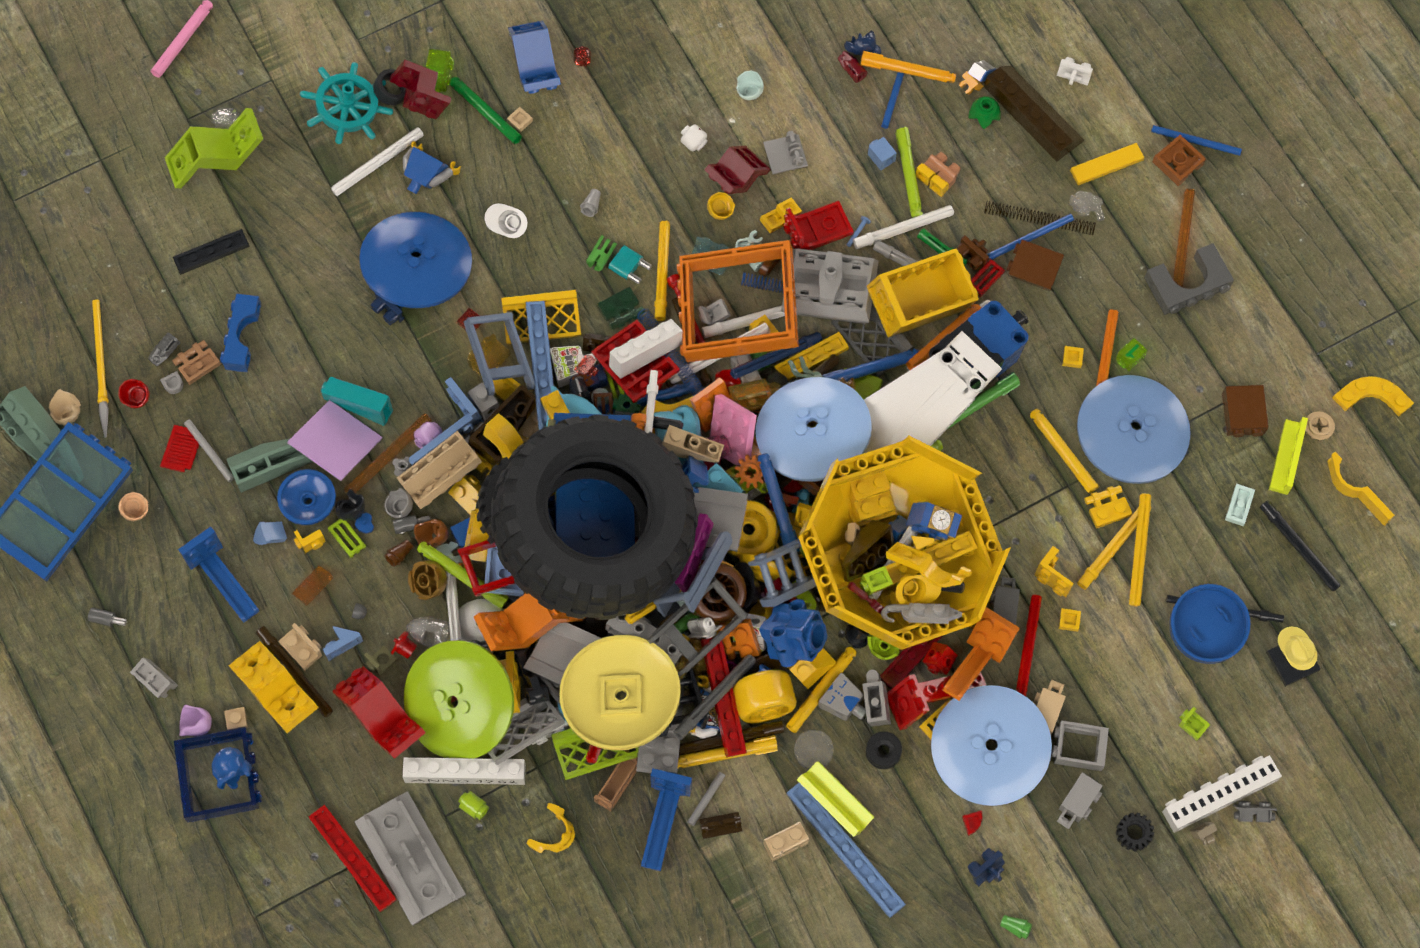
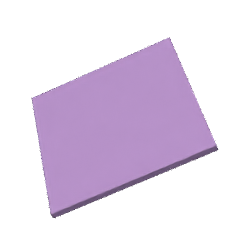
[287,400,383,481]

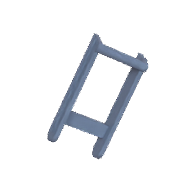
[464,312,535,396]
[653,531,732,617]

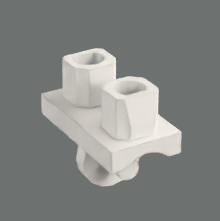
[1057,57,1093,86]

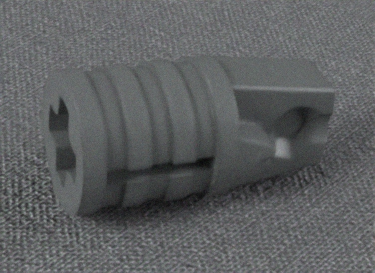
[147,332,180,366]

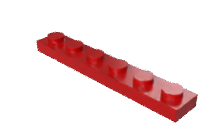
[701,638,747,758]
[308,804,397,913]

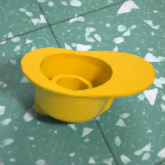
[895,575,941,605]

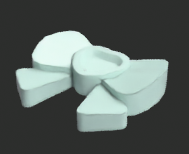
[436,542,463,564]

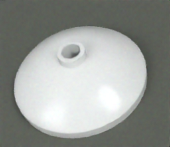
[459,599,504,654]

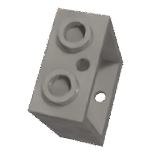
[1051,720,1109,771]

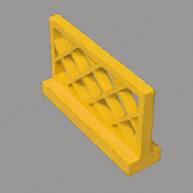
[501,290,581,344]

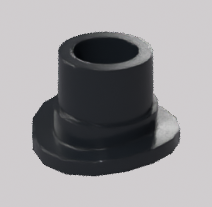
[844,624,870,649]

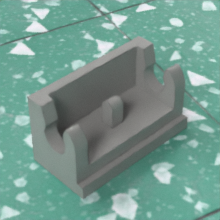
[130,657,178,698]

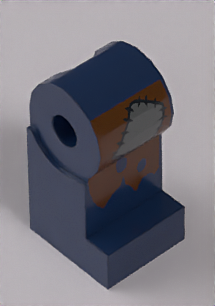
[570,364,608,392]

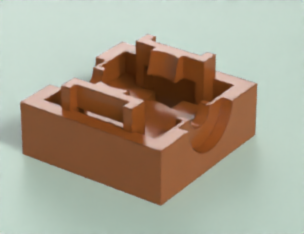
[1152,135,1206,186]

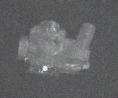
[1069,191,1105,221]

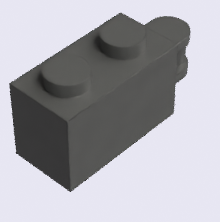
[990,576,1020,625]

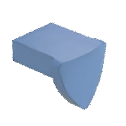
[253,522,287,545]

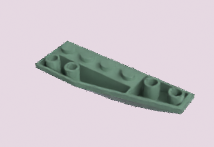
[0,386,84,490]
[227,439,313,493]

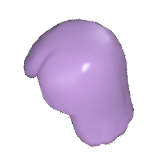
[179,705,212,737]

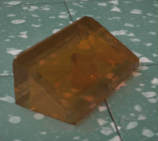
[292,566,333,606]

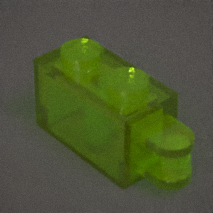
[426,49,454,93]

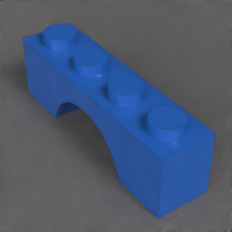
[220,294,261,372]

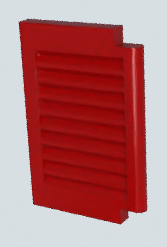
[160,425,199,473]

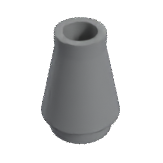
[580,189,601,217]

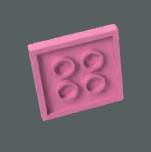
[709,394,757,466]

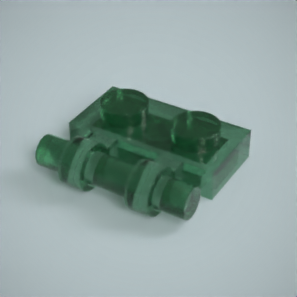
[597,287,645,330]

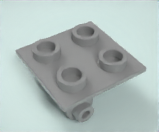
[763,131,808,174]

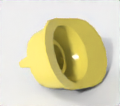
[1278,626,1317,670]

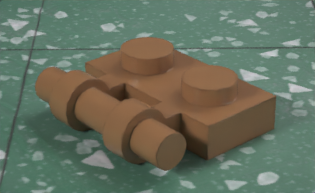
[172,340,221,385]

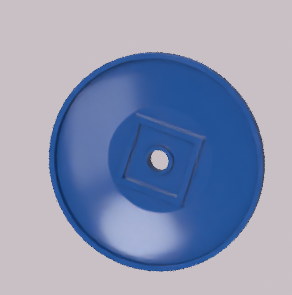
[360,212,472,308]

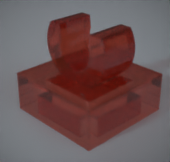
[574,355,599,377]

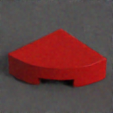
[962,810,982,836]

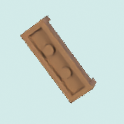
[594,750,637,812]

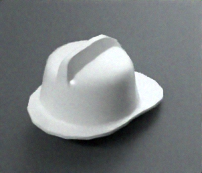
[485,203,528,238]

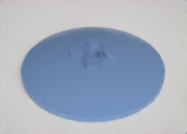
[1077,375,1190,484]

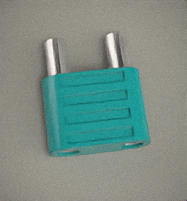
[608,245,652,284]

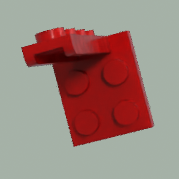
[887,673,987,730]

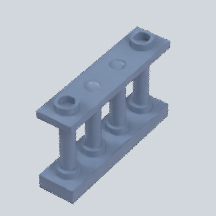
[748,539,816,607]

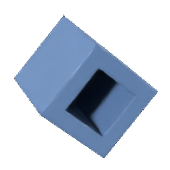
[868,137,897,170]

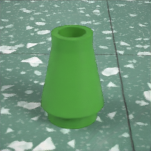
[1000,915,1032,939]

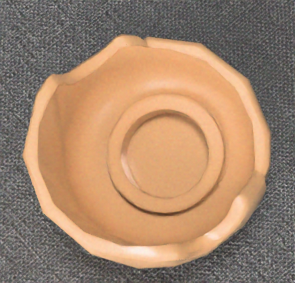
[119,492,148,522]

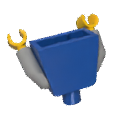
[403,141,461,194]

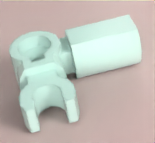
[735,230,764,272]

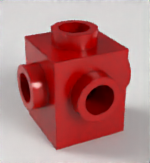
[922,642,958,675]

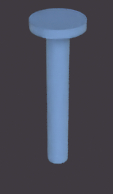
[846,216,871,247]

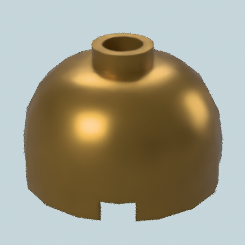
[408,560,448,600]

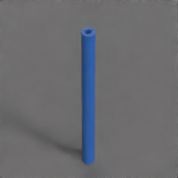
[1151,125,1242,156]
[988,214,1074,259]

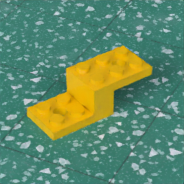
[228,641,318,733]

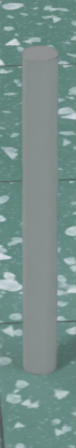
[184,419,234,482]

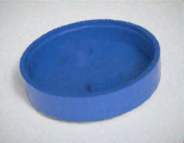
[1169,584,1250,664]

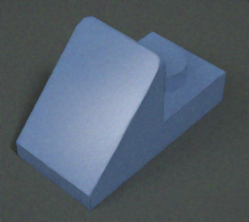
[323,626,363,661]

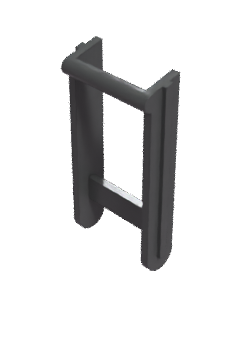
[647,576,748,677]

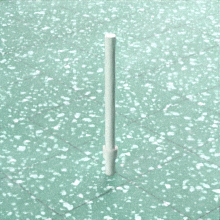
[645,370,659,433]

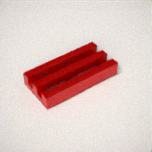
[971,259,1005,298]

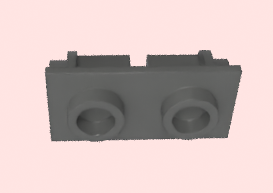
[1233,801,1277,823]

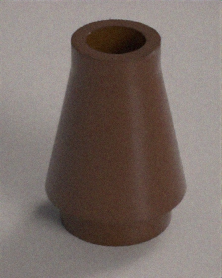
[384,539,413,567]

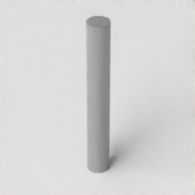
[687,772,725,826]

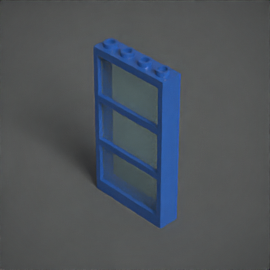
[0,422,133,581]

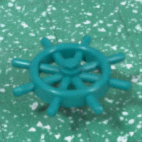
[300,62,394,144]

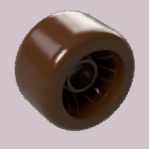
[690,563,747,622]

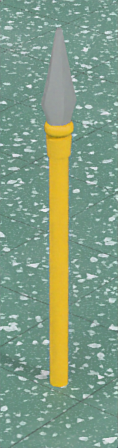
[92,300,109,438]

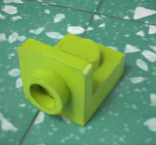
[860,566,893,596]

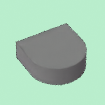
[160,371,183,394]

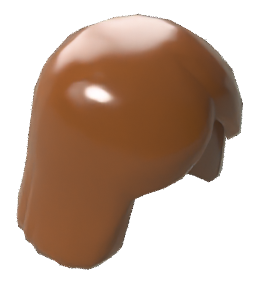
[414,519,449,548]

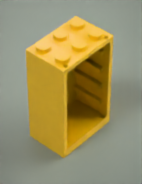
[866,248,979,338]

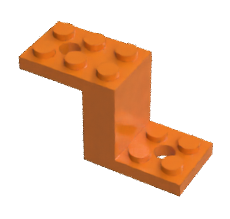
[474,593,587,651]

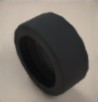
[373,69,406,106]

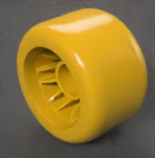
[727,500,778,558]
[733,670,797,723]

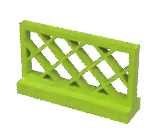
[551,728,638,780]

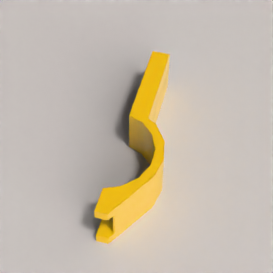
[1327,452,1395,526]
[886,542,972,588]

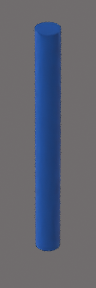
[881,72,905,129]

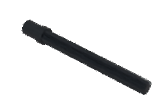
[1259,500,1341,591]

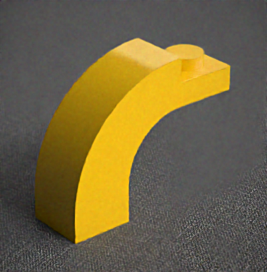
[483,413,524,459]

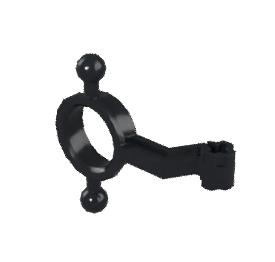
[470,640,549,706]

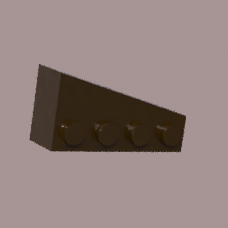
[468,384,535,467]

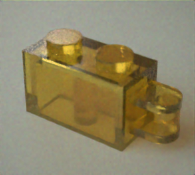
[728,379,781,411]

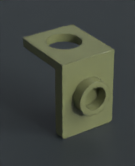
[364,646,397,675]

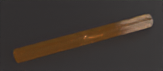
[1173,188,1195,287]
[344,413,431,494]

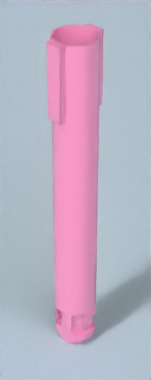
[151,0,213,78]

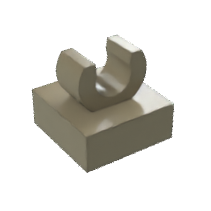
[1190,821,1217,845]

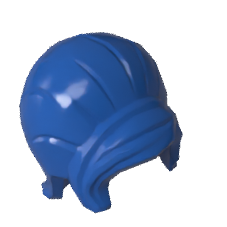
[211,747,252,789]

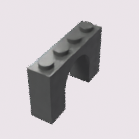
[1144,243,1234,315]

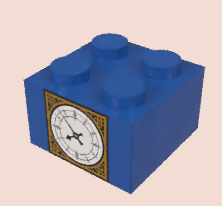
[906,502,962,540]

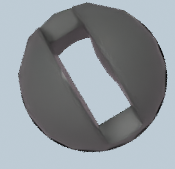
[351,603,367,619]

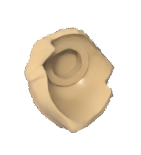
[48,389,81,426]

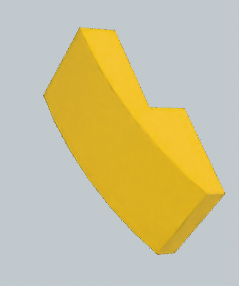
[760,197,802,234]

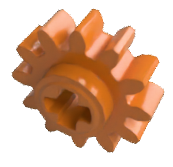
[734,454,765,488]

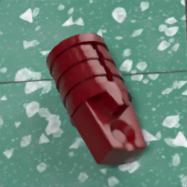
[837,51,868,83]

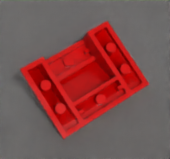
[591,320,680,403]

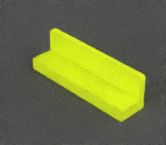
[797,761,874,837]

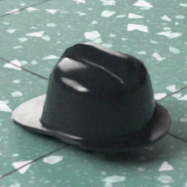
[735,562,762,609]

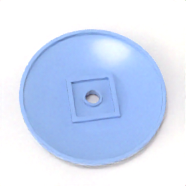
[756,377,872,482]
[931,685,1052,806]

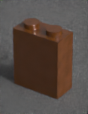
[1006,239,1064,291]
[1222,385,1269,437]

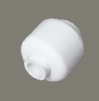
[681,124,708,152]

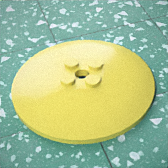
[559,635,681,750]

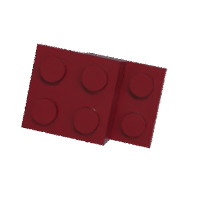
[390,59,451,119]
[705,145,771,194]

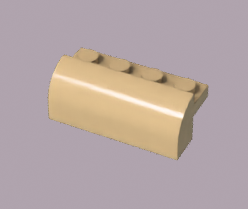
[397,431,482,509]

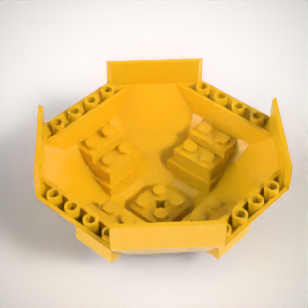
[798,435,1011,650]

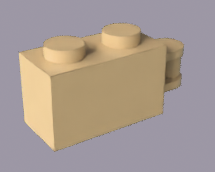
[1033,679,1066,735]

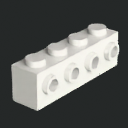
[609,319,683,379]

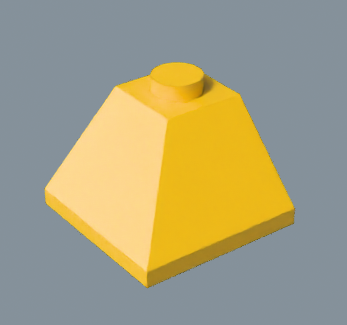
[787,648,837,689]

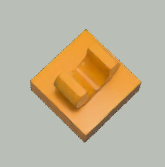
[959,71,984,95]

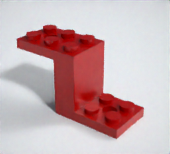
[332,667,426,759]

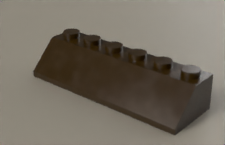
[984,66,1084,162]

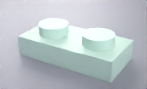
[1225,484,1255,526]

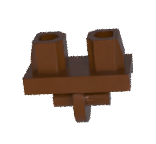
[957,235,989,271]

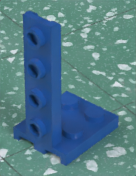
[178,526,259,623]
[641,768,692,872]

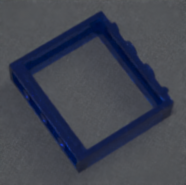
[174,727,262,823]

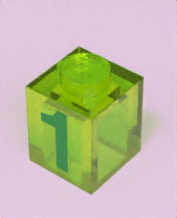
[1116,338,1148,372]

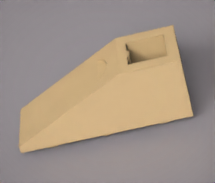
[662,425,724,463]

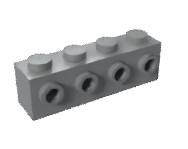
[606,614,684,667]

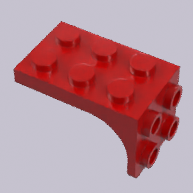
[783,201,854,250]

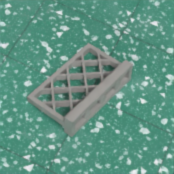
[488,698,565,765]

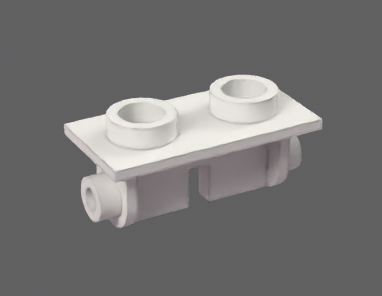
[687,618,722,639]

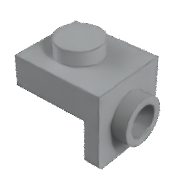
[698,299,731,325]

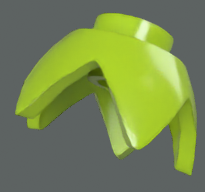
[868,634,899,660]

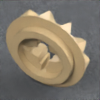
[1306,411,1335,441]

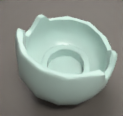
[736,70,764,100]

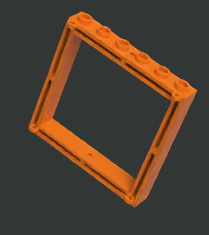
[677,240,799,363]

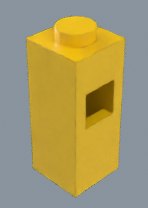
[465,509,489,562]

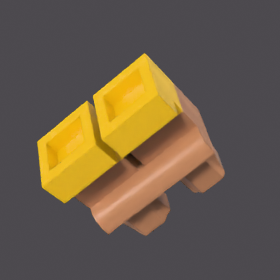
[916,152,960,197]

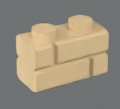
[763,822,809,862]

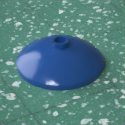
[277,469,336,525]

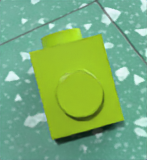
[1178,707,1211,741]

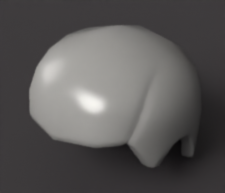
[384,488,413,519]

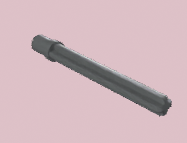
[673,654,756,740]

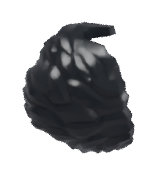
[335,489,365,521]

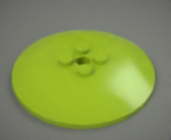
[404,640,514,759]

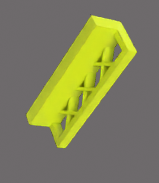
[1269,417,1308,495]

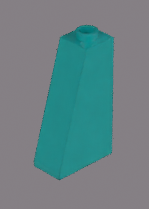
[321,377,393,426]

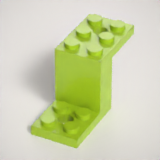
[165,108,263,189]

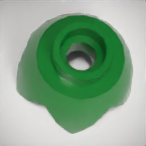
[968,96,1001,129]

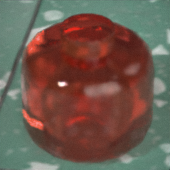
[573,46,591,66]

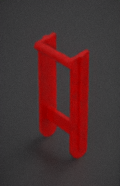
[457,540,516,597]

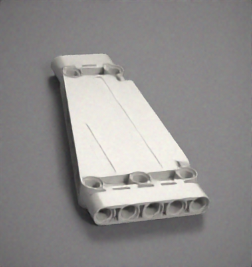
[864,331,1002,453]

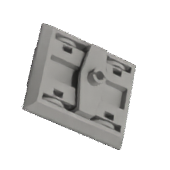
[781,249,879,324]

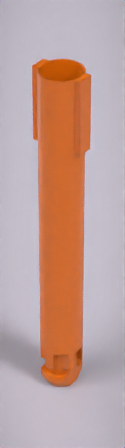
[906,304,981,370]

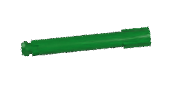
[449,77,522,144]

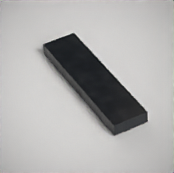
[173,229,250,275]

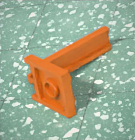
[690,378,761,460]
[943,607,1020,701]

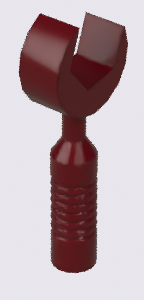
[847,582,884,614]

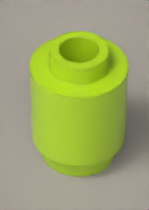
[458,791,489,820]

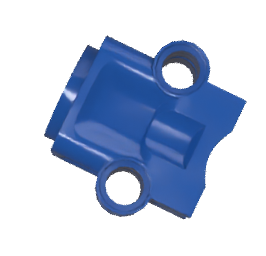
[759,599,827,667]

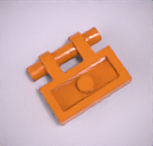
[718,619,761,660]

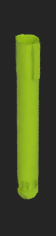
[896,127,923,218]
[417,542,509,609]

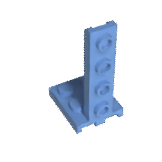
[409,377,484,465]

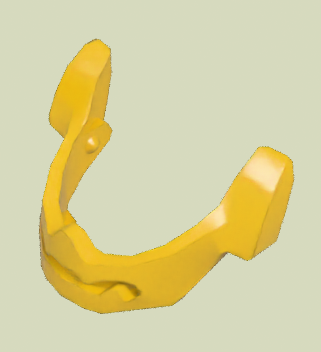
[527,803,575,853]

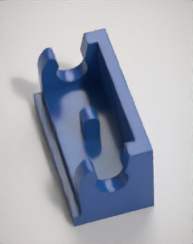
[682,455,709,493]

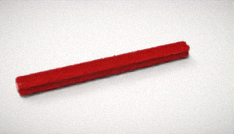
[1016,594,1042,696]

